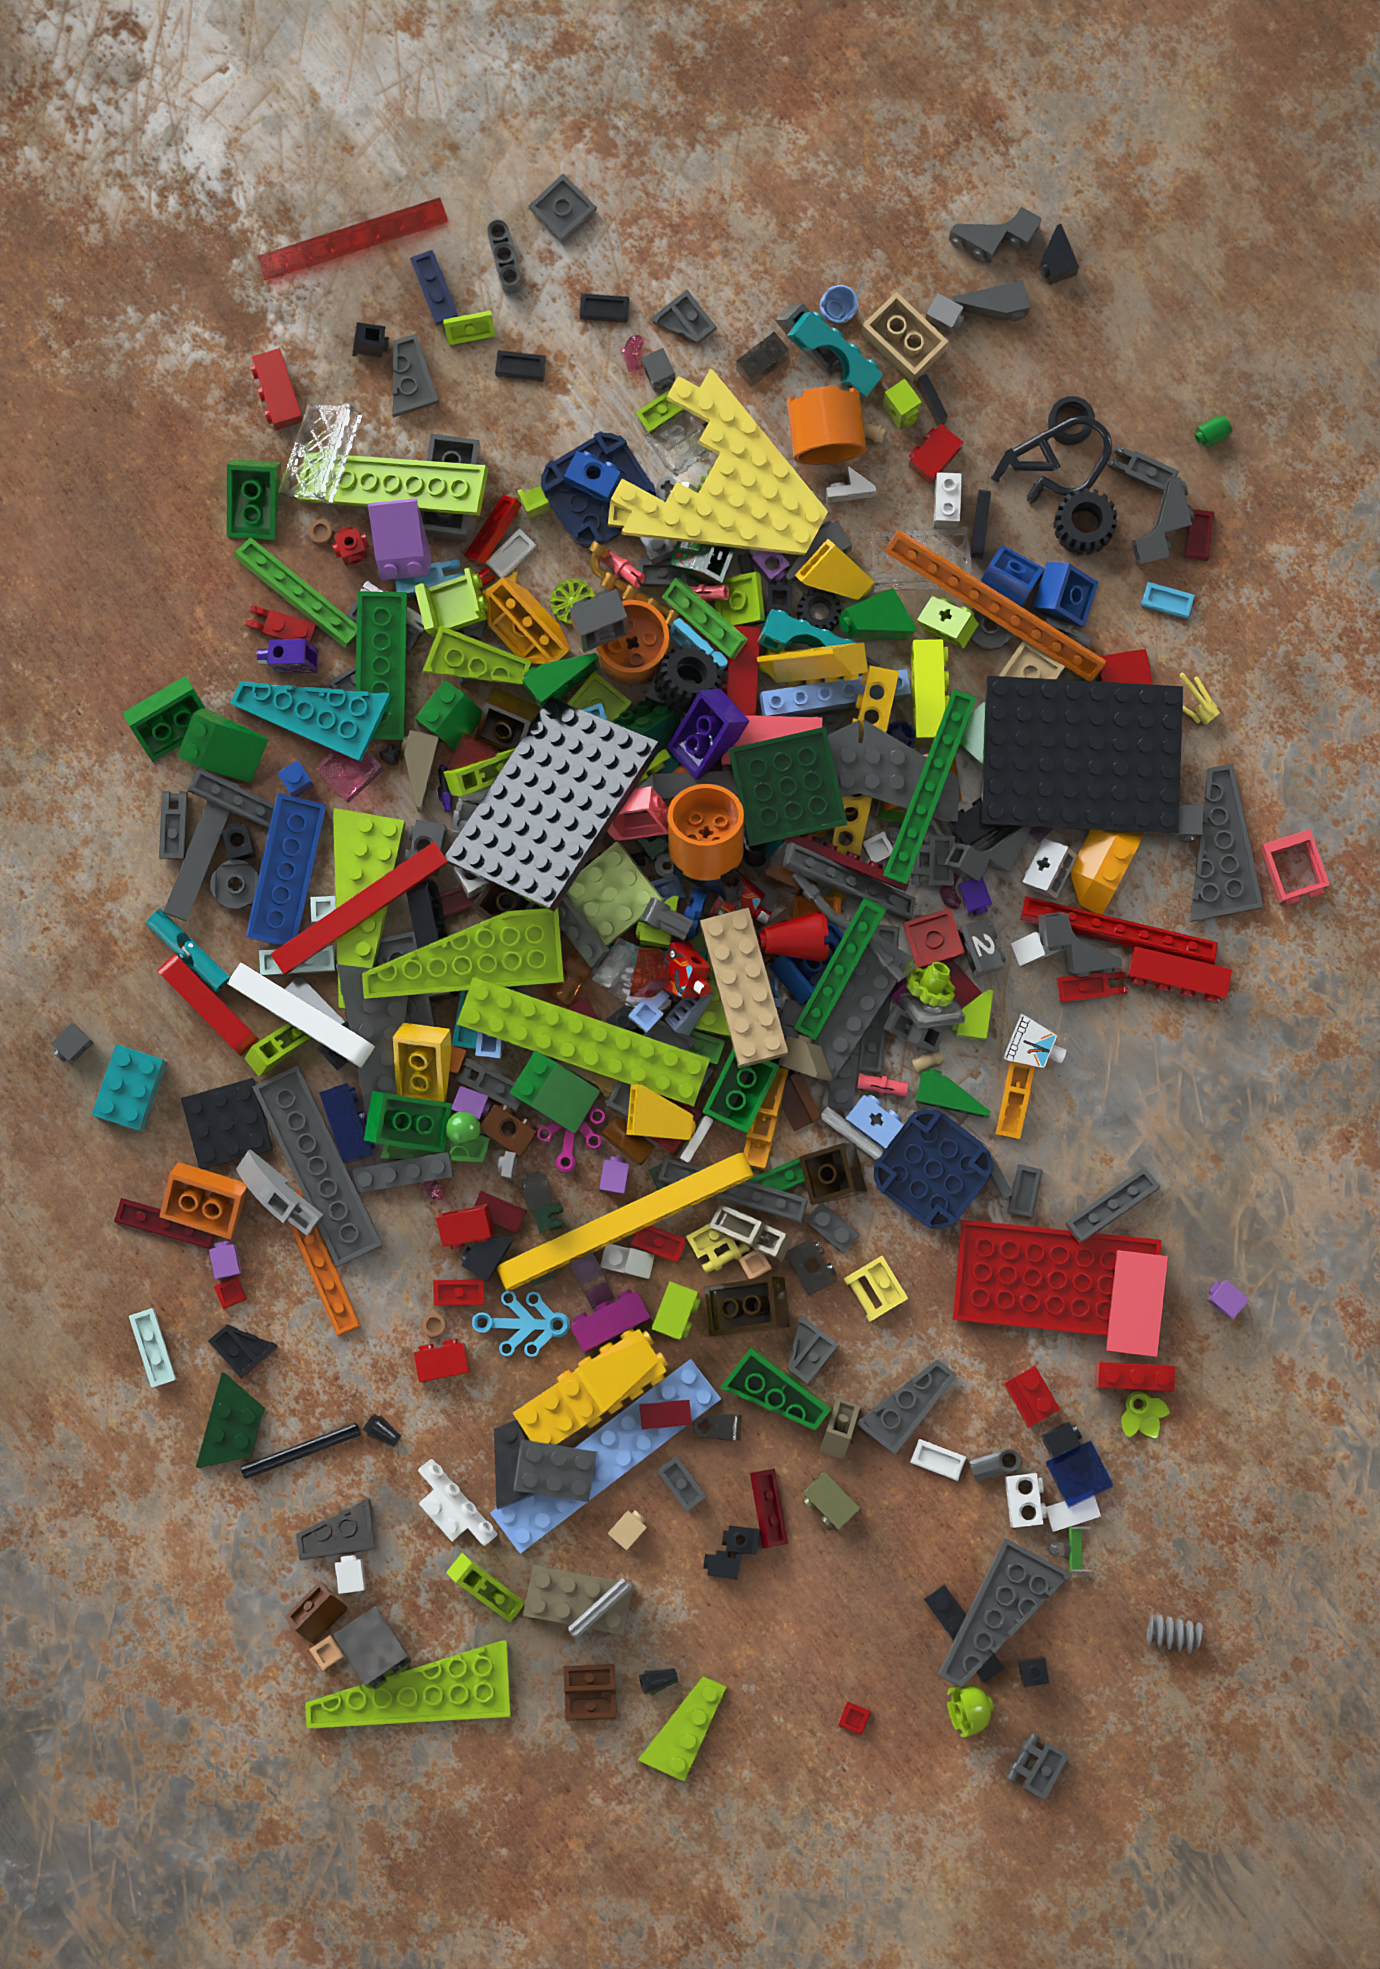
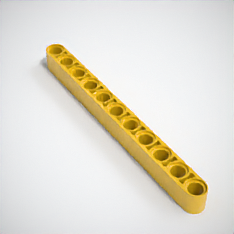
[496,1152,754,1291]

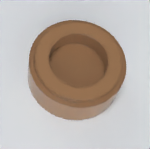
[308,519,334,545]
[421,1312,447,1338]

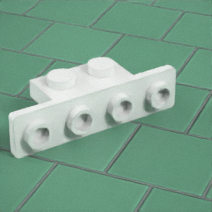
[418,1459,498,1546]

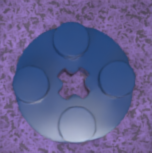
[684,888,707,939]

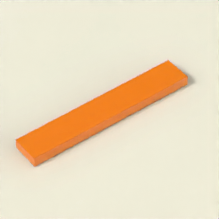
[288,1189,361,1336]

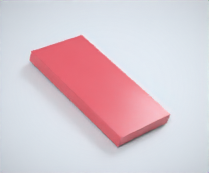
[722,716,822,766]
[1106,1250,1168,1357]

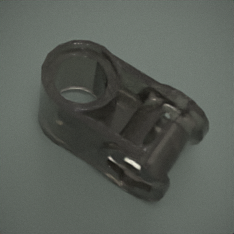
[693,1414,742,1441]

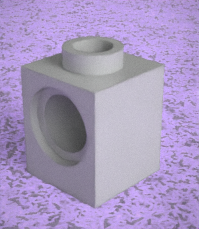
[925,293,964,335]

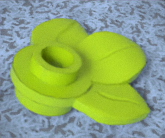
[1121,1391,1170,1438]

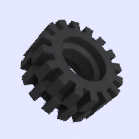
[797,588,842,631]

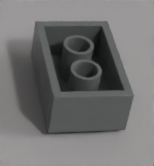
[569,589,629,653]

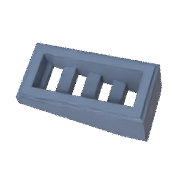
[665,991,714,1036]

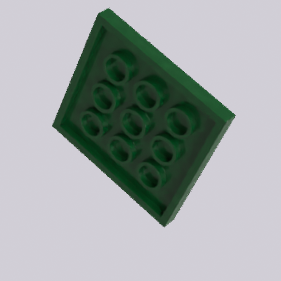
[728,727,848,847]

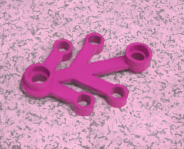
[537,1076,605,1173]

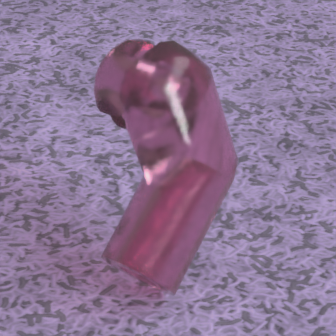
[622,335,644,372]
[940,873,961,909]
[423,1180,445,1201]

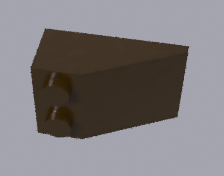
[704,1276,790,1337]

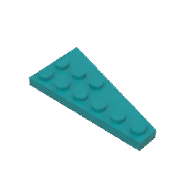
[230,681,392,762]

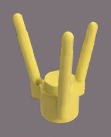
[1180,673,1220,725]

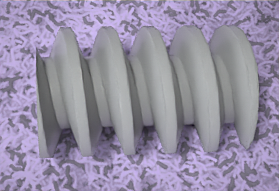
[1147,1614,1202,1654]

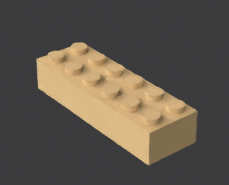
[700,908,788,1068]

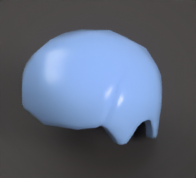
[819,285,858,325]

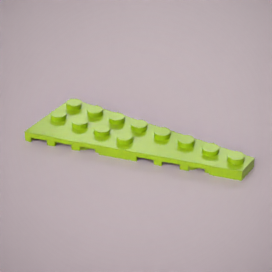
[333,808,406,1010]

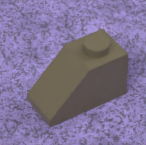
[778,1034,832,1081]
[819,1397,861,1460]

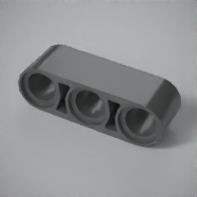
[487,220,522,294]

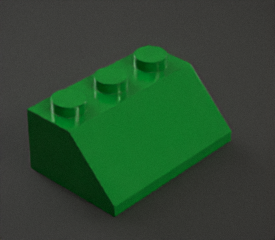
[122,675,205,762]
[702,1049,780,1134]

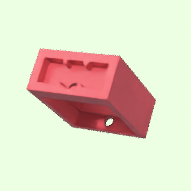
[607,786,669,841]
[1260,829,1330,905]

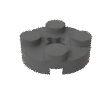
[969,608,1013,650]
[210,860,259,910]

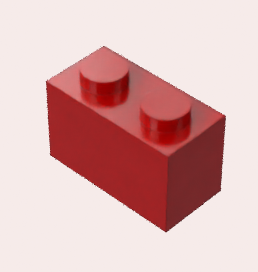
[908,424,963,485]
[436,1204,495,1249]
[413,1339,470,1382]

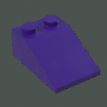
[667,689,750,780]

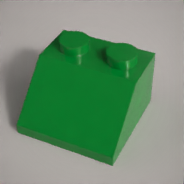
[415,680,483,753]

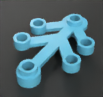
[472,1291,570,1357]

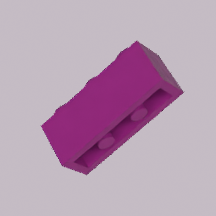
[570,1289,651,1353]

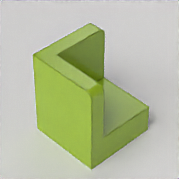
[517,486,551,519]

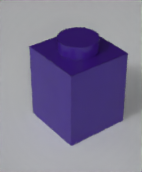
[957,876,992,917]

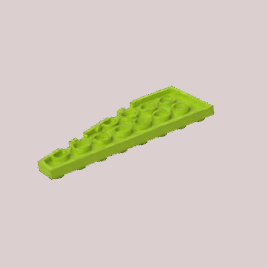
[362,907,564,999]

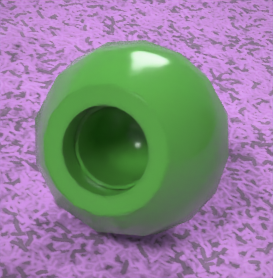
[446,1112,481,1145]

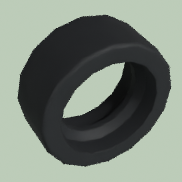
[1048,396,1095,445]

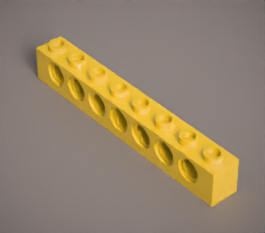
[827,665,899,856]

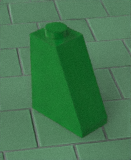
[838,587,917,640]

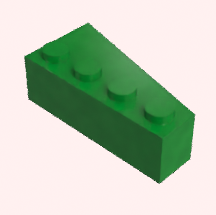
[720,1346,832,1430]

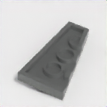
[377,931,436,1027]

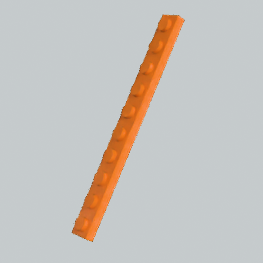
[885,530,1106,681]

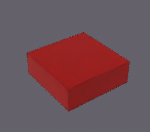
[214,1276,247,1310]
[838,1701,871,1735]

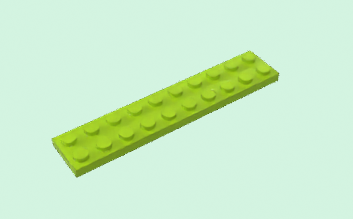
[457,977,710,1106]

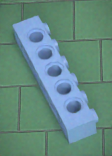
[759,669,911,717]

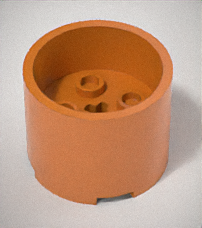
[787,386,867,465]
[596,600,670,685]
[668,784,744,881]

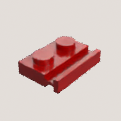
[1003,1366,1061,1428]

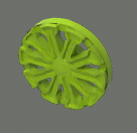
[550,579,595,625]

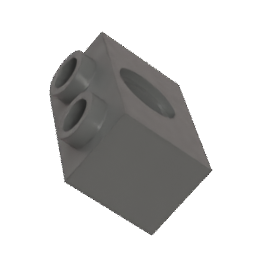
[404,820,447,876]

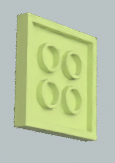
[566,841,664,946]

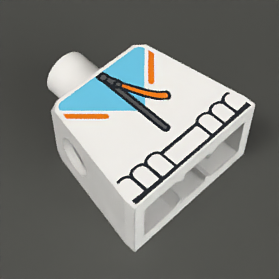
[1003,1014,1067,1068]

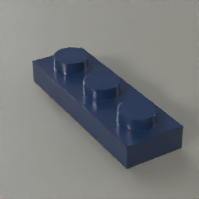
[410,249,458,326]

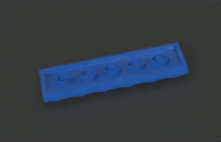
[245,793,326,946]

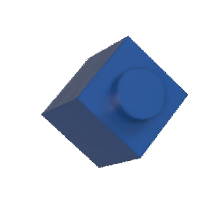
[277,760,314,797]

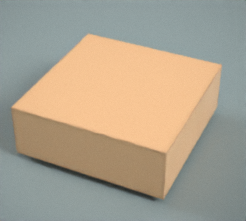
[738,1250,772,1280]
[309,1635,345,1671]

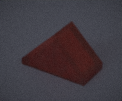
[447,732,496,771]
[629,947,672,998]

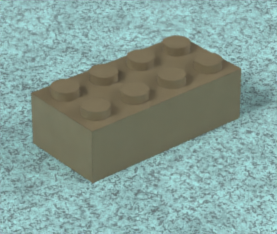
[523,1564,633,1635]

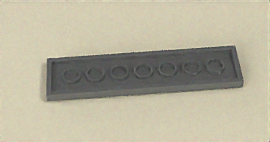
[253,1065,383,1267]

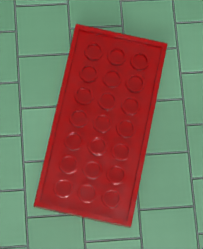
[952,1220,1162,1336]

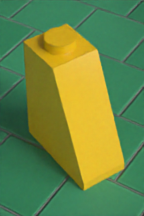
[795,539,875,600]
[626,1085,695,1140]

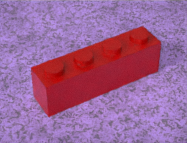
[722,626,760,716]
[1126,946,1232,1003]

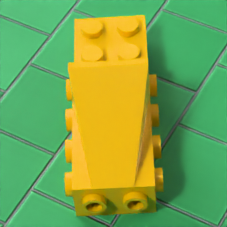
[513,1328,668,1445]

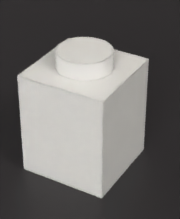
[335,1555,366,1594]

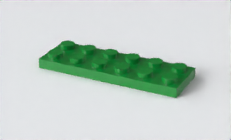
[355,591,407,741]

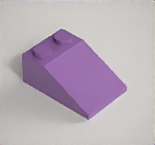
[368,498,432,581]

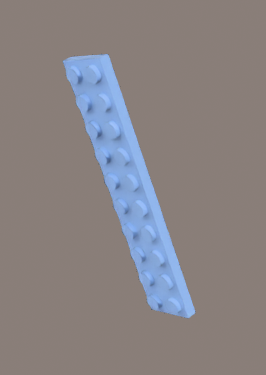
[490,1359,721,1554]

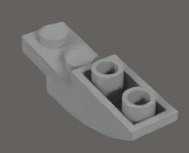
[236,1150,323,1236]

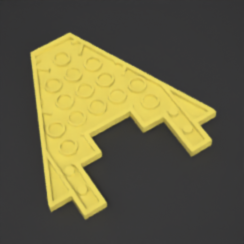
[610,369,828,556]

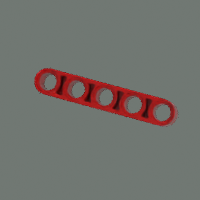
[157,953,258,1056]

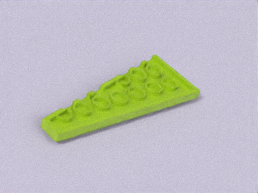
[305,1640,511,1729]

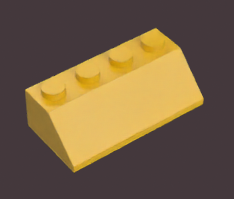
[757,642,868,686]

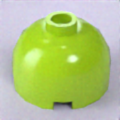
[947,1684,993,1737]

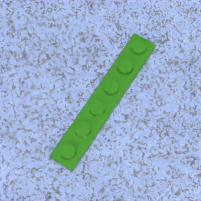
[234,537,357,648]

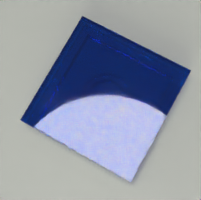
[1045,1440,1114,1509]

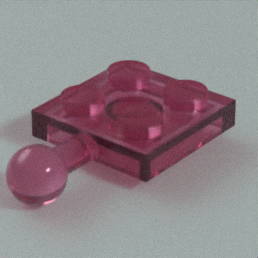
[308,739,384,803]

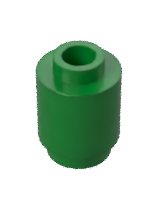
[1194,415,1233,449]

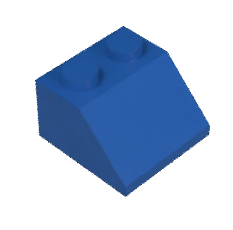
[980,545,1045,607]
[1033,562,1098,627]

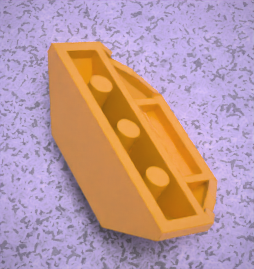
[485,576,570,664]
[1070,830,1144,914]

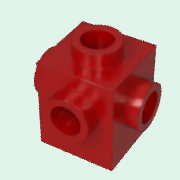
[332,527,369,565]

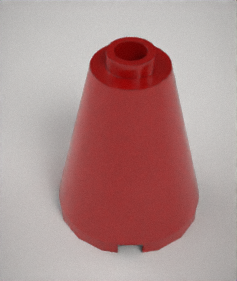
[758,912,829,962]

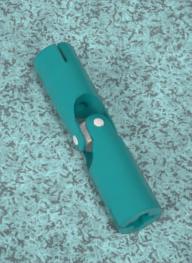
[145,909,230,993]

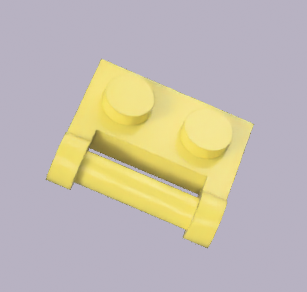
[844,1256,908,1322]

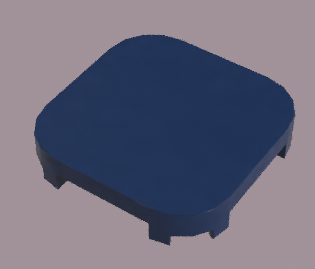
[541,431,656,548]
[873,1109,994,1229]

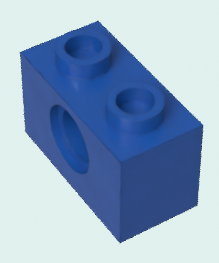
[564,451,621,503]

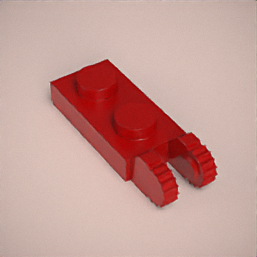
[244,605,317,643]
[1056,972,1128,1003]

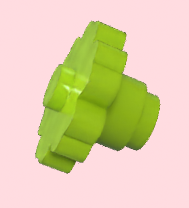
[906,962,955,1007]

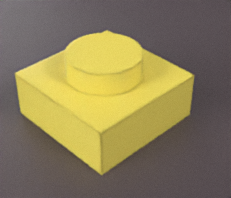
[608,502,631,528]

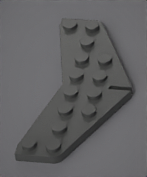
[828,720,959,821]

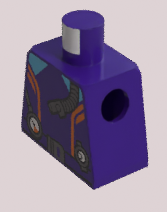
[257,639,318,673]

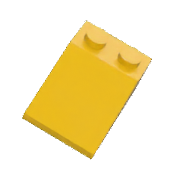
[393,1023,452,1102]

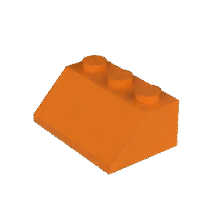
[160,1162,248,1240]

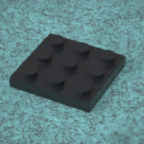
[181,1078,273,1170]

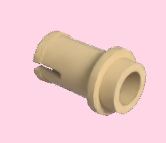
[863,421,886,444]
[911,1048,944,1074]

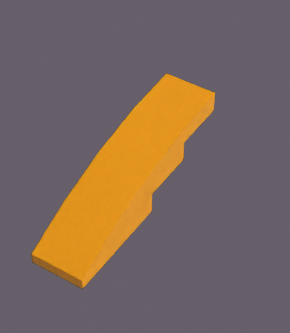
[995,1061,1035,1139]
[743,1067,789,1171]

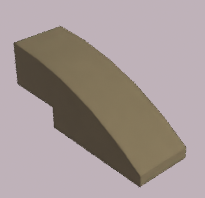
[709,1204,793,1262]

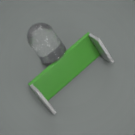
[875,800,906,842]
[1049,1527,1092,1572]

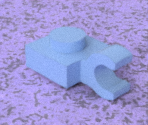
[628,989,669,1033]

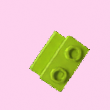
[414,568,488,638]

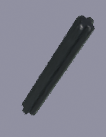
[240,1423,361,1479]

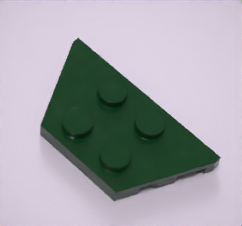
[196,1373,265,1468]

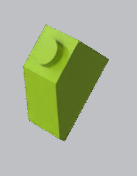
[952,989,993,1042]

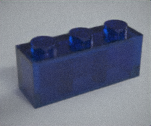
[319,1083,376,1165]

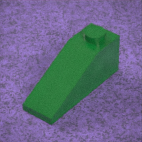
[915,1069,991,1119]

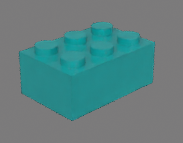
[91,1044,168,1133]

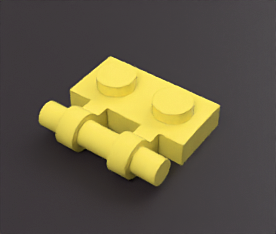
[686,1223,750,1274]

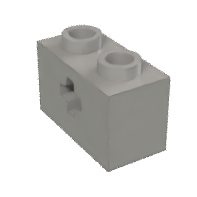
[1023,839,1078,900]

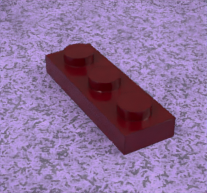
[750,1468,788,1549]

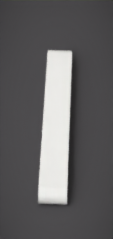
[227,963,375,1068]

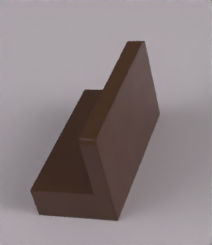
[781,1072,822,1131]
[601,1115,656,1166]
[285,1581,348,1644]

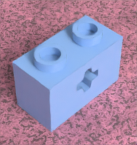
[845,1095,904,1151]

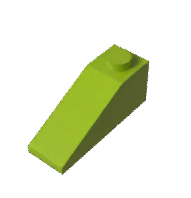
[444,748,516,797]
[244,1023,312,1077]
[446,1552,526,1623]

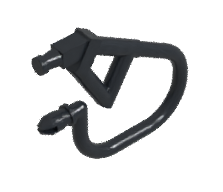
[990,416,1112,504]

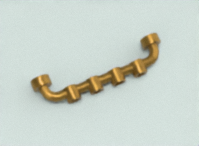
[589,541,696,629]

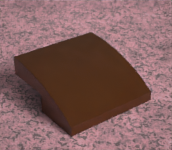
[564,1664,617,1721]

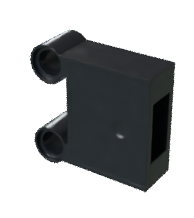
[673,832,767,903]

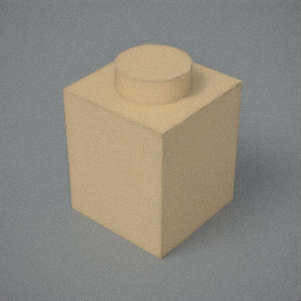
[608,1510,647,1550]

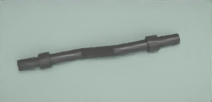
[791,873,906,982]

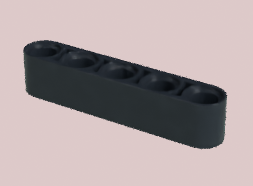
[406,879,459,1003]

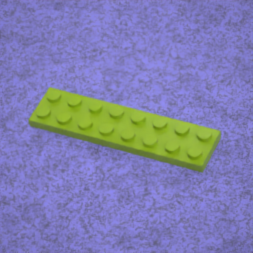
[296,452,489,516]

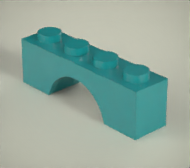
[787,311,884,398]
[757,609,855,679]

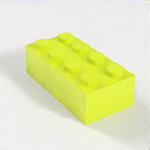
[910,639,950,747]

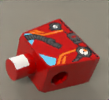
[708,869,772,925]
[655,942,712,998]

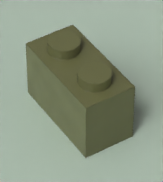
[803,1472,860,1530]

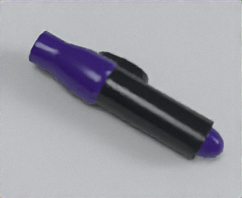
[437,764,453,812]

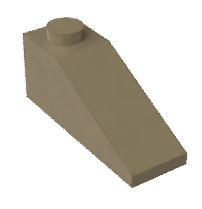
[401,730,440,812]

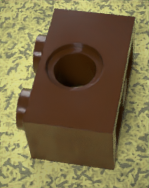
[480,1104,537,1158]

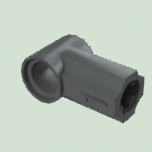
[640,897,694,941]
[969,1448,1021,1482]

